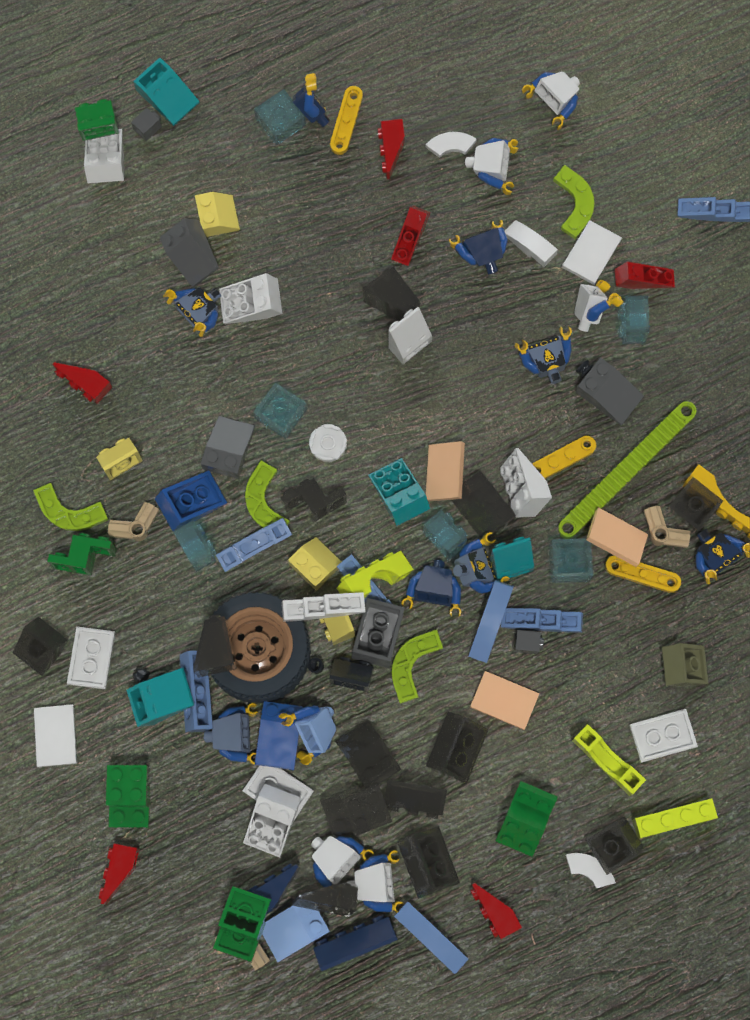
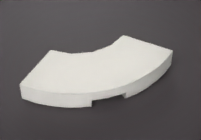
[425,132,477,158]
[565,853,616,888]

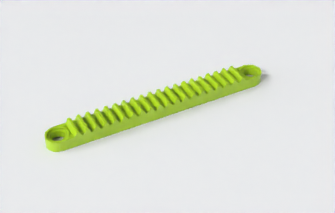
[558,401,697,539]

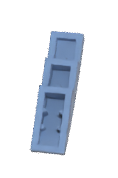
[678,197,750,222]
[468,580,514,663]
[501,608,583,633]
[394,902,469,974]

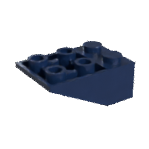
[247,864,300,915]

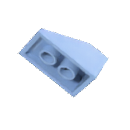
[262,896,330,962]

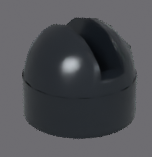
[308,657,324,674]
[133,668,150,684]

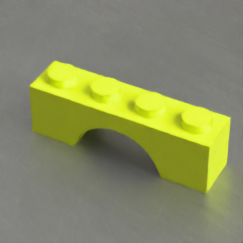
[336,551,414,599]
[572,724,646,796]
[632,799,718,839]

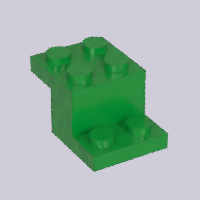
[75,99,119,141]
[47,533,117,576]
[106,765,150,828]
[496,781,558,857]
[213,886,271,963]

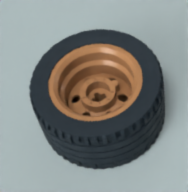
[202,592,311,704]

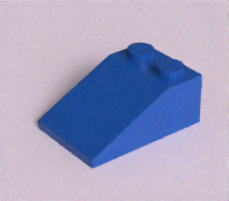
[155,471,227,531]
[255,701,303,770]

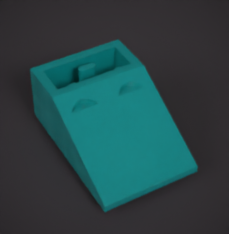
[133,58,200,126]
[368,458,430,526]
[490,537,534,581]
[127,668,194,727]

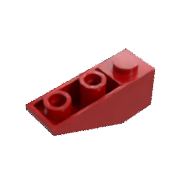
[378,119,405,179]
[391,206,431,266]
[615,262,675,289]
[52,362,112,404]
[99,844,140,905]
[470,883,522,939]

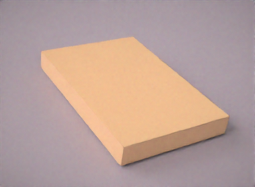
[426,441,465,502]
[586,508,648,567]
[470,671,539,730]

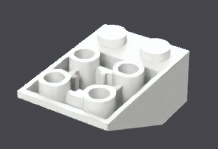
[84,129,125,183]
[219,273,282,324]
[389,307,432,364]
[500,448,552,517]
[243,784,302,857]

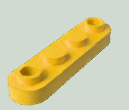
[330,86,363,155]
[532,436,596,479]
[605,555,681,593]

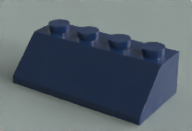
[313,915,397,972]

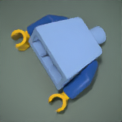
[279,705,336,765]

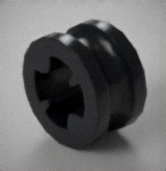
[576,360,594,378]

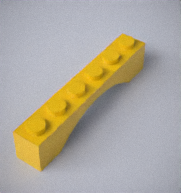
[682,464,750,539]

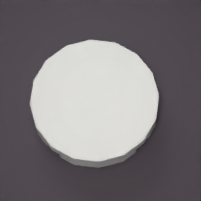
[309,424,347,462]

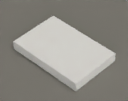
[562,220,622,285]
[67,627,116,690]
[34,704,77,767]
[629,709,698,763]
[243,766,314,821]

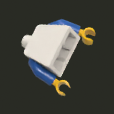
[522,72,580,130]
[465,138,519,195]
[575,280,623,332]
[311,836,374,899]
[346,850,404,913]

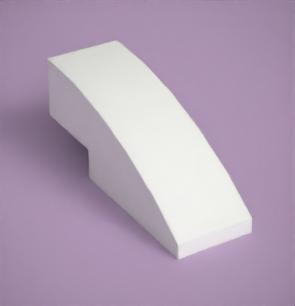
[505,220,558,267]

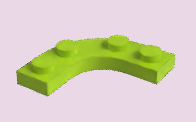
[553,165,594,240]
[245,460,290,528]
[33,483,108,531]
[392,630,443,704]

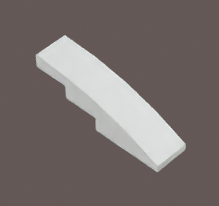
[281,592,365,622]

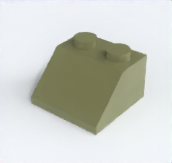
[662,643,708,687]

